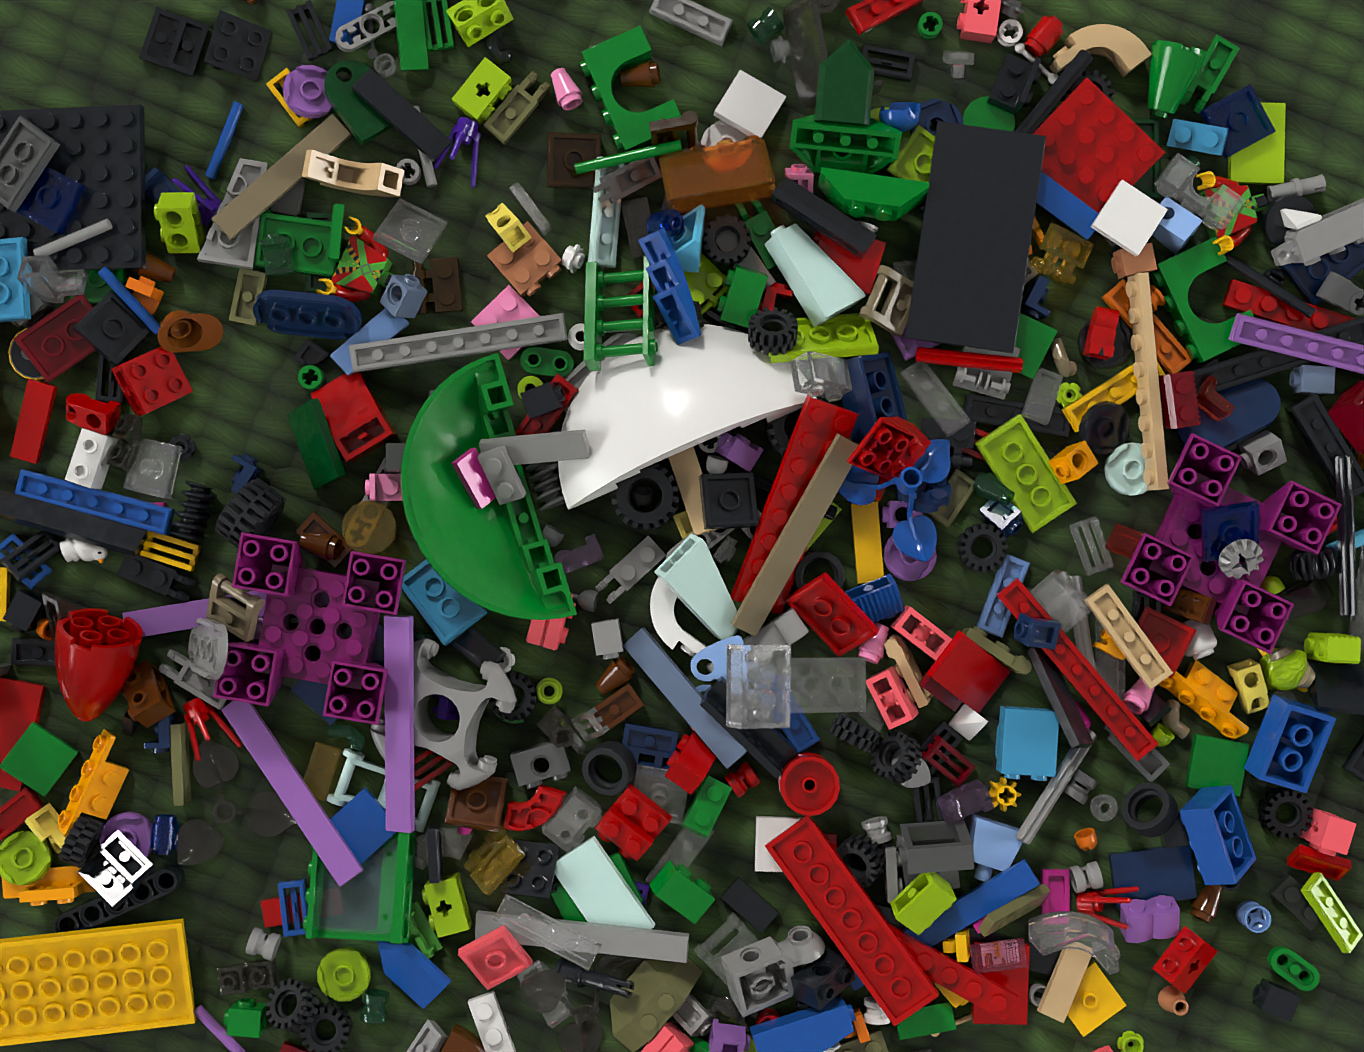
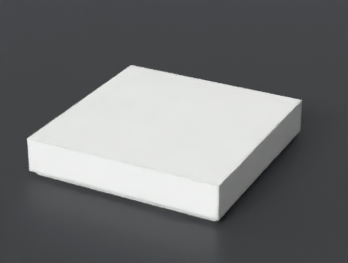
[713,70,786,142]
[1091,180,1168,257]
[755,816,803,872]

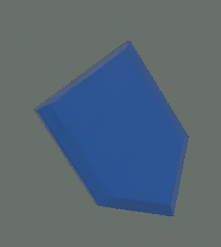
[377,941,451,1009]

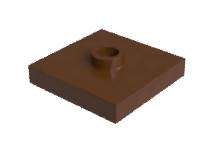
[445,776,508,832]

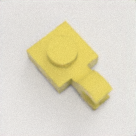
[24,803,67,854]

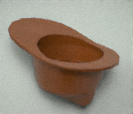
[157,310,224,353]

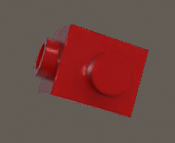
[757,283,793,313]

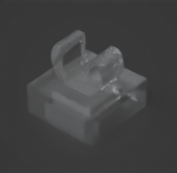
[943,51,974,78]

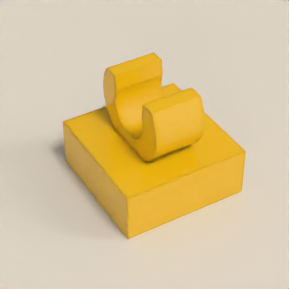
[943,928,971,962]

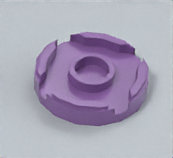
[283,65,333,118]
[883,534,937,581]
[99,811,156,858]

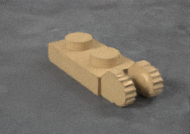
[884,634,933,708]

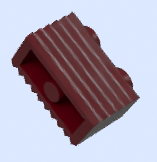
[1158,371,1201,429]

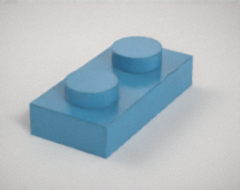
[1167,119,1229,156]

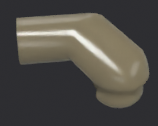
[1050,338,1077,377]
[1162,699,1190,739]

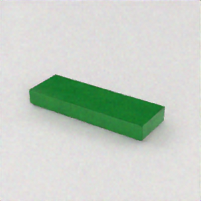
[393,0,429,71]

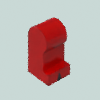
[1082,306,1119,360]
[66,393,121,435]

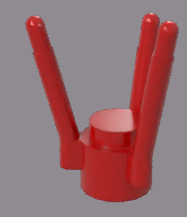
[183,698,242,761]
[1076,886,1139,930]

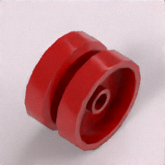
[778,752,840,816]

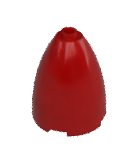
[55,608,143,721]

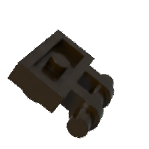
[411,256,463,315]

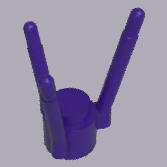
[433,117,482,188]
[172,165,222,226]

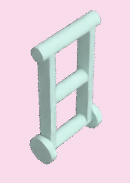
[326,748,441,832]

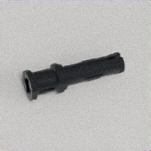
[553,958,634,999]

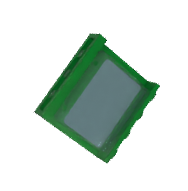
[303,832,417,944]

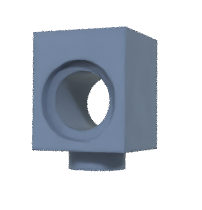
[380,274,428,318]
[1289,365,1335,396]

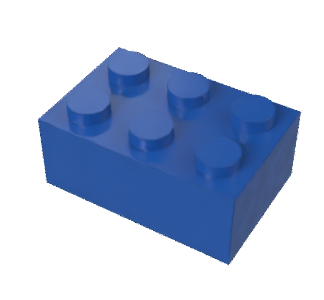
[1244,694,1336,793]
[1180,785,1256,885]

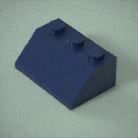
[833,351,908,442]

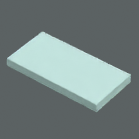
[555,836,655,929]

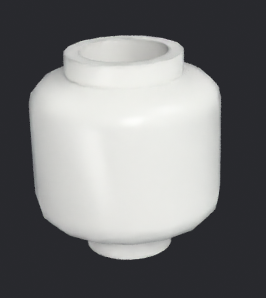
[1183,619,1217,660]

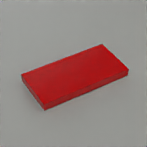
[0,676,47,792]

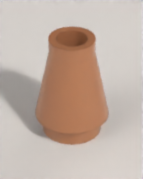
[1158,985,1189,1016]

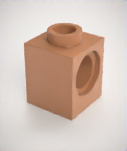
[1111,243,1157,279]

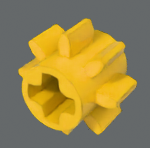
[985,776,1021,812]

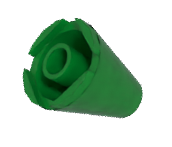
[1147,40,1207,119]

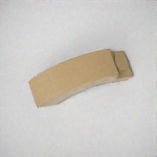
[1049,24,1152,77]
[302,150,404,197]

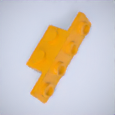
[1158,660,1249,740]
[58,729,129,836]
[2,866,96,906]

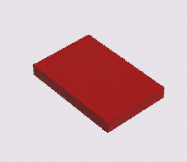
[786,572,879,657]
[926,630,1011,714]
[972,942,1030,1025]

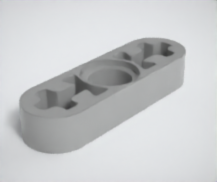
[335,1,396,52]

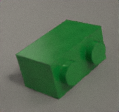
[716,264,768,328]
[680,775,732,839]
[649,860,716,924]

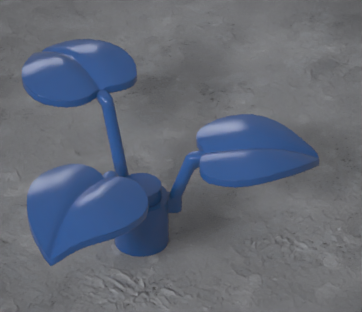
[838,439,951,562]

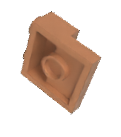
[487,221,562,298]

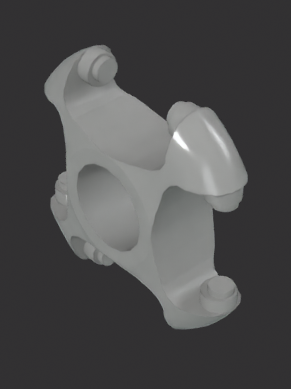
[370,638,517,790]

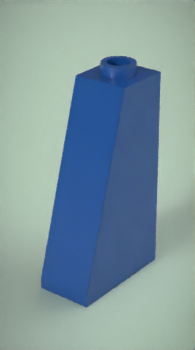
[750,997,856,1052]

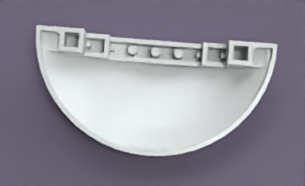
[558,324,817,510]

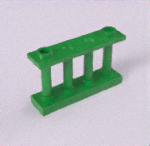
[583,256,658,372]

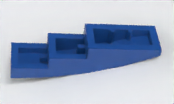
[638,227,701,345]

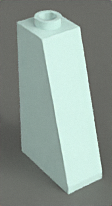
[764,223,866,327]
[654,533,738,640]

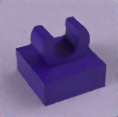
[432,694,460,720]

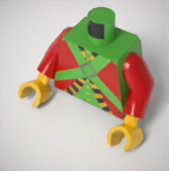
[1196,171,1267,256]
[316,216,395,302]

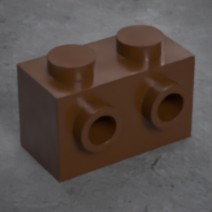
[121,659,175,728]

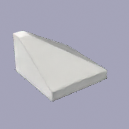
[1280,208,1322,230]
[948,704,988,741]

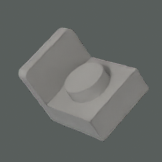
[672,993,716,1036]

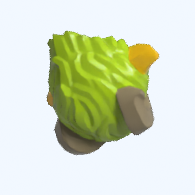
[1256,645,1316,692]

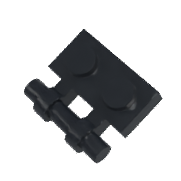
[920,417,976,469]

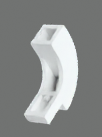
[650,577,707,657]

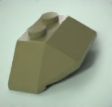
[610,958,703,1052]

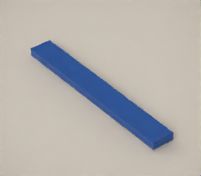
[850,859,1040,991]

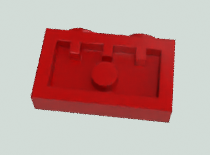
[111,346,193,418]

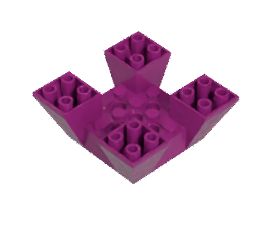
[1120,433,1342,654]
[213,532,407,725]

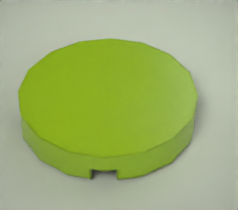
[0,831,53,886]
[317,947,372,1002]

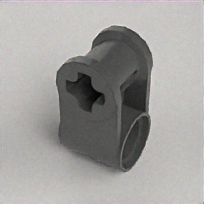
[1315,271,1364,315]

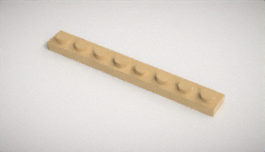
[1126,272,1169,491]

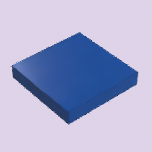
[330,787,396,864]

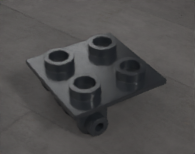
[204,10,272,82]
[499,839,560,899]

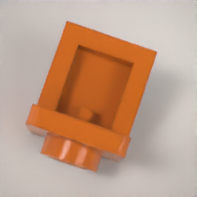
[125,276,164,316]

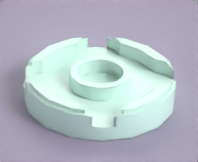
[1104,443,1147,496]

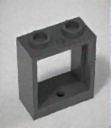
[895,819,974,874]

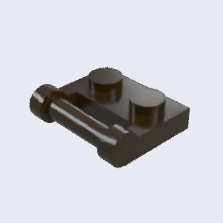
[649,111,701,164]

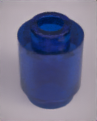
[646,209,684,237]
[150,814,179,855]

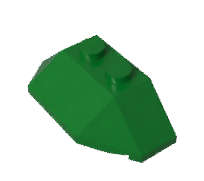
[789,114,902,174]
[817,167,930,221]

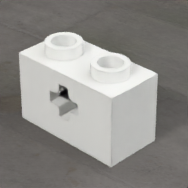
[65,428,118,489]

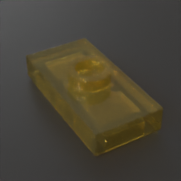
[303,741,343,802]

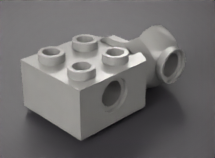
[721,926,825,1017]

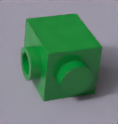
[224,998,267,1038]

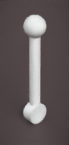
[1014,43,1058,85]

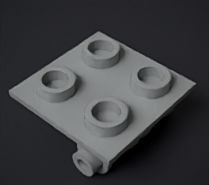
[952,347,1021,400]

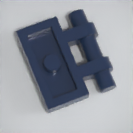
[618,722,679,777]

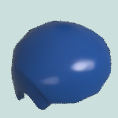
[879,102,921,132]

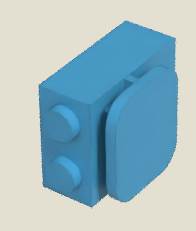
[995,706,1059,781]

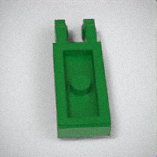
[1180,34,1240,114]
[734,193,777,271]

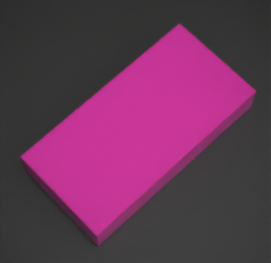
[452,448,496,509]
[1041,868,1070,924]

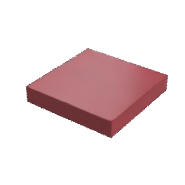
[458,925,533,990]

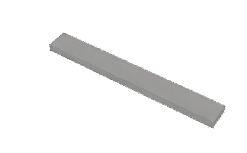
[349,313,568,373]
[475,910,689,963]

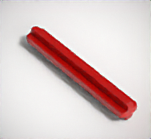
[915,347,1023,373]

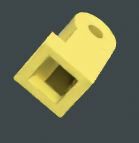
[485,203,532,252]
[1227,658,1269,714]

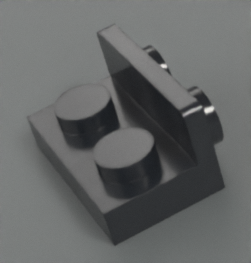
[987,53,1042,115]

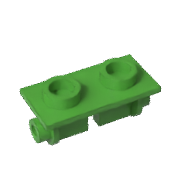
[409,901,443,959]

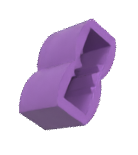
[1120,895,1180,943]

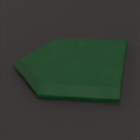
[814,39,874,125]

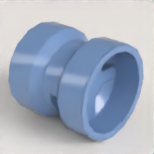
[1236,900,1271,933]

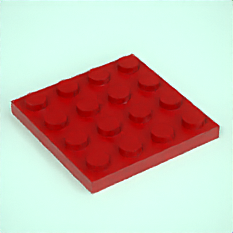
[1033,78,1165,213]

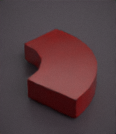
[503,784,566,831]

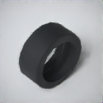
[794,550,845,590]
[582,741,636,796]
[1122,782,1178,838]

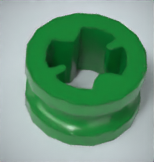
[917,12,943,40]
[298,365,325,390]

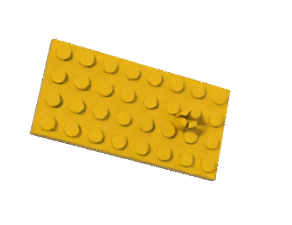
[0,919,197,1046]

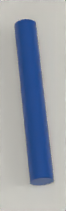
[205,101,244,180]
[98,266,160,335]

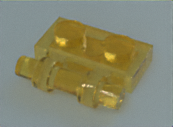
[1031,223,1094,285]
[464,825,525,896]

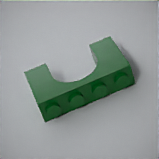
[579,25,684,152]
[1150,236,1254,364]

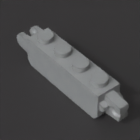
[1271,198,1364,266]

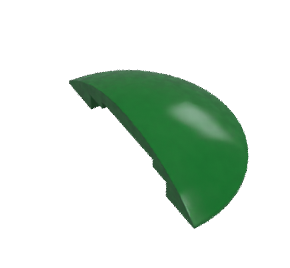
[401,353,577,620]

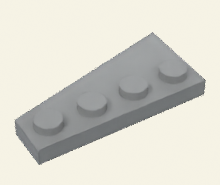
[197,158,268,270]

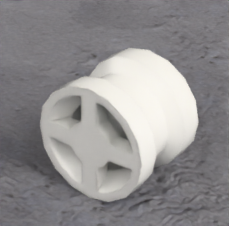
[864,996,891,1025]

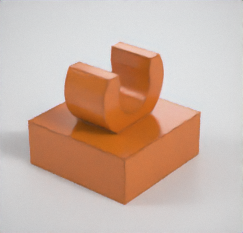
[845,1007,871,1043]

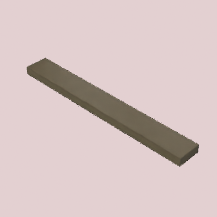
[731,433,858,637]

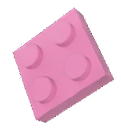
[471,285,540,361]

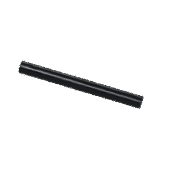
[1224,252,1316,319]

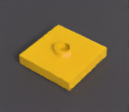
[1067,960,1127,1037]

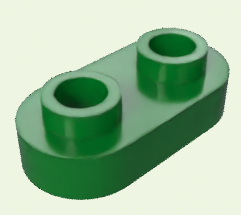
[520,347,574,378]
[1267,946,1320,991]

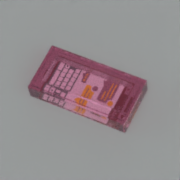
[969,938,1028,973]

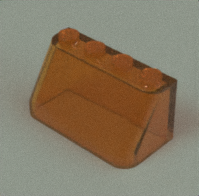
[659,135,776,215]

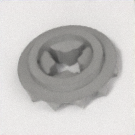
[1218,539,1264,580]

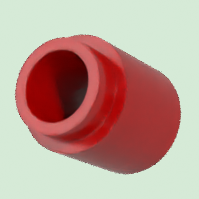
[1024,15,1064,58]

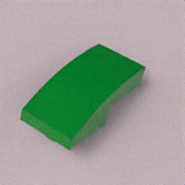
[897,1002,956,1040]

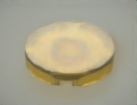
[342,501,397,554]

